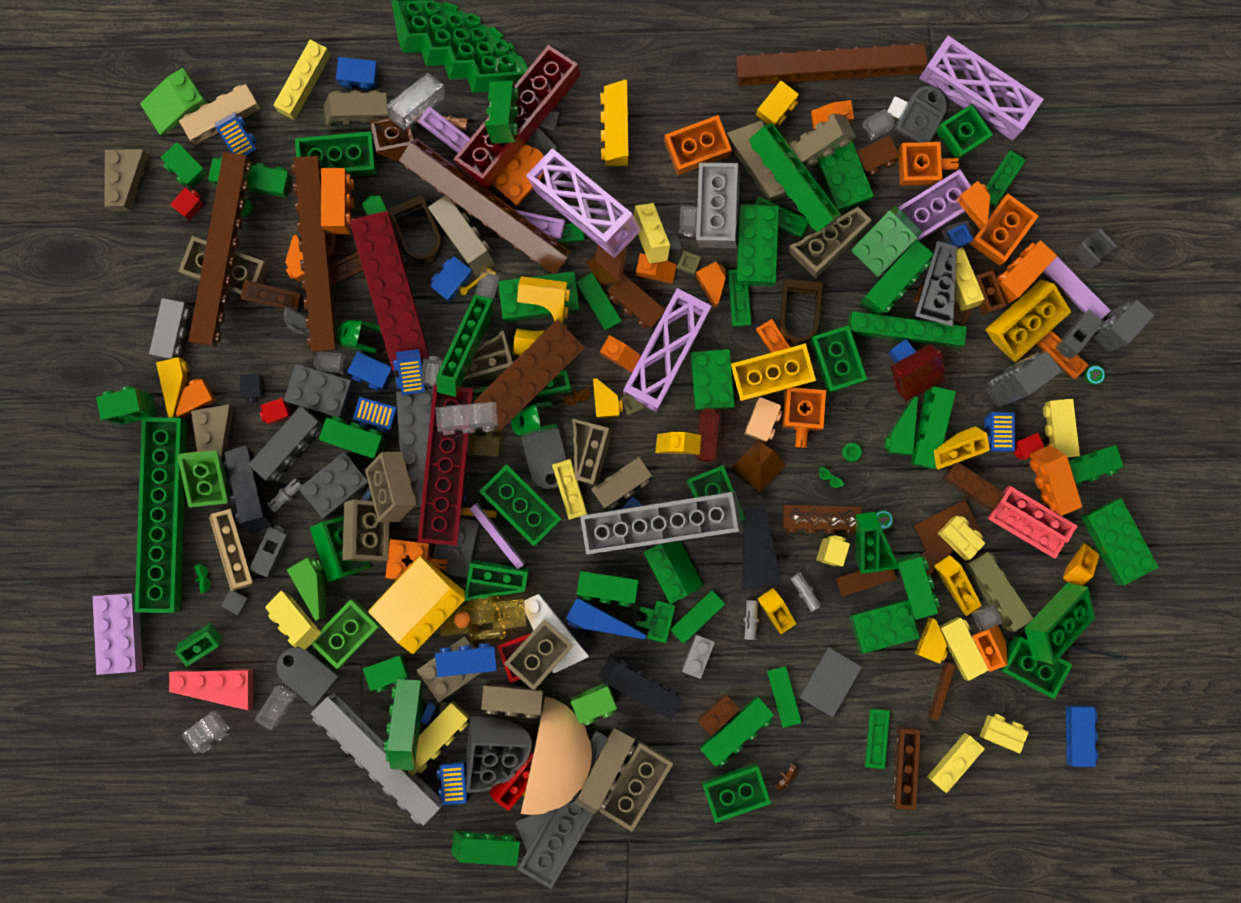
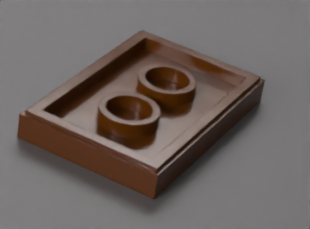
[913,500,982,550]

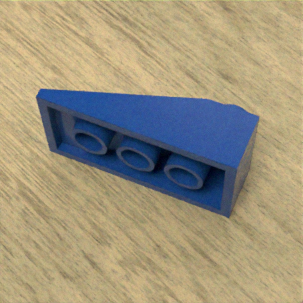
[566,597,646,639]

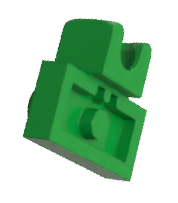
[636,601,675,643]

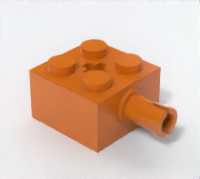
[898,142,959,186]
[782,388,826,448]
[385,539,448,579]

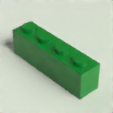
[208,156,291,198]
[699,696,774,767]

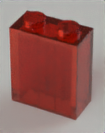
[890,344,945,402]
[694,409,720,462]

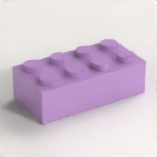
[898,169,971,241]
[93,593,143,675]

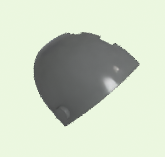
[466,716,532,793]

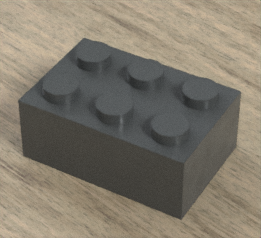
[1093,300,1154,352]
[284,364,355,419]
[298,452,369,519]

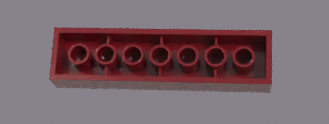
[454,45,581,189]
[349,210,431,371]
[417,385,475,546]

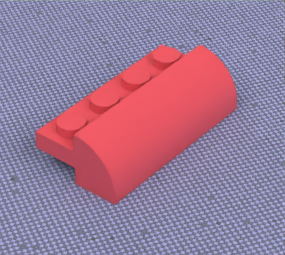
[987,486,1077,559]

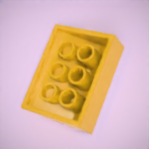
[368,555,465,654]

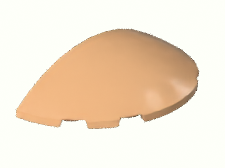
[521,696,592,815]

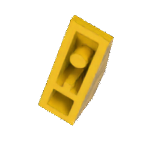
[156,357,189,418]
[933,426,990,470]
[655,432,701,455]
[934,555,982,616]

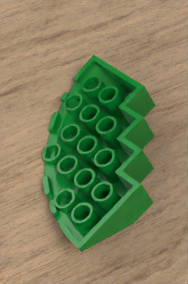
[391,0,528,93]

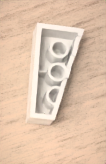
[521,594,589,673]

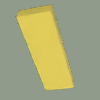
[552,459,587,520]

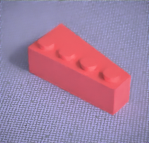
[169,669,253,710]

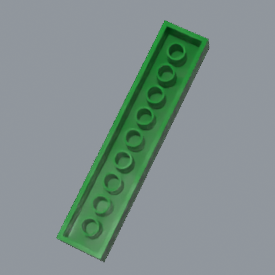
[135,417,187,613]

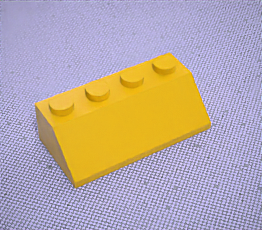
[600,80,628,166]
[985,279,1071,362]
[731,344,816,401]

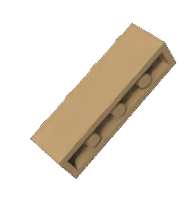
[179,84,261,145]
[209,509,252,591]

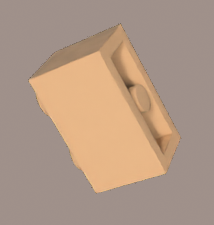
[744,397,782,442]

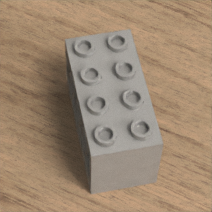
[696,163,740,248]

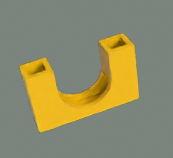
[513,276,570,355]

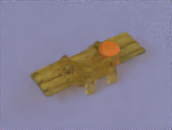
[440,596,526,642]

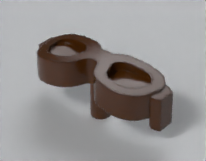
[562,387,591,406]
[774,763,797,790]

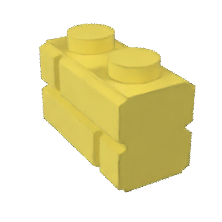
[938,515,985,561]
[980,714,1028,754]

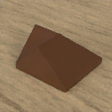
[370,114,413,162]
[586,245,627,285]
[732,440,786,493]

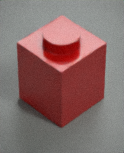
[170,188,204,221]
[260,398,292,425]
[1013,433,1044,461]

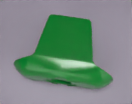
[336,320,381,353]
[511,402,557,436]

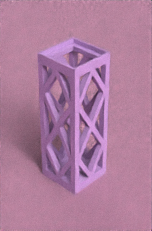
[919,36,1044,141]
[526,148,641,258]
[623,288,711,412]

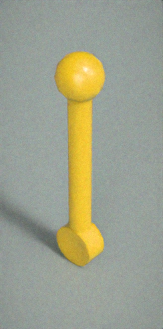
[460,268,493,295]

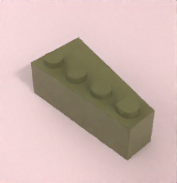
[964,552,1034,632]

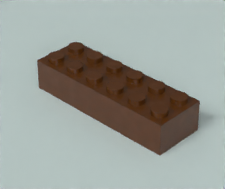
[473,319,585,430]

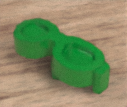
[819,467,844,488]
[194,564,211,594]

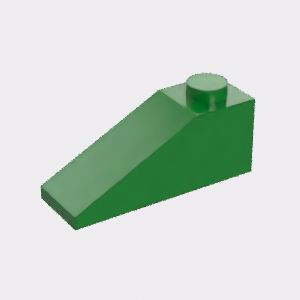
[884,397,918,456]

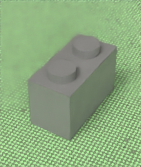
[681,634,715,679]

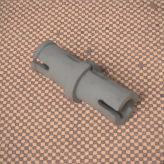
[267,477,303,512]
[791,572,821,612]
[744,600,759,640]

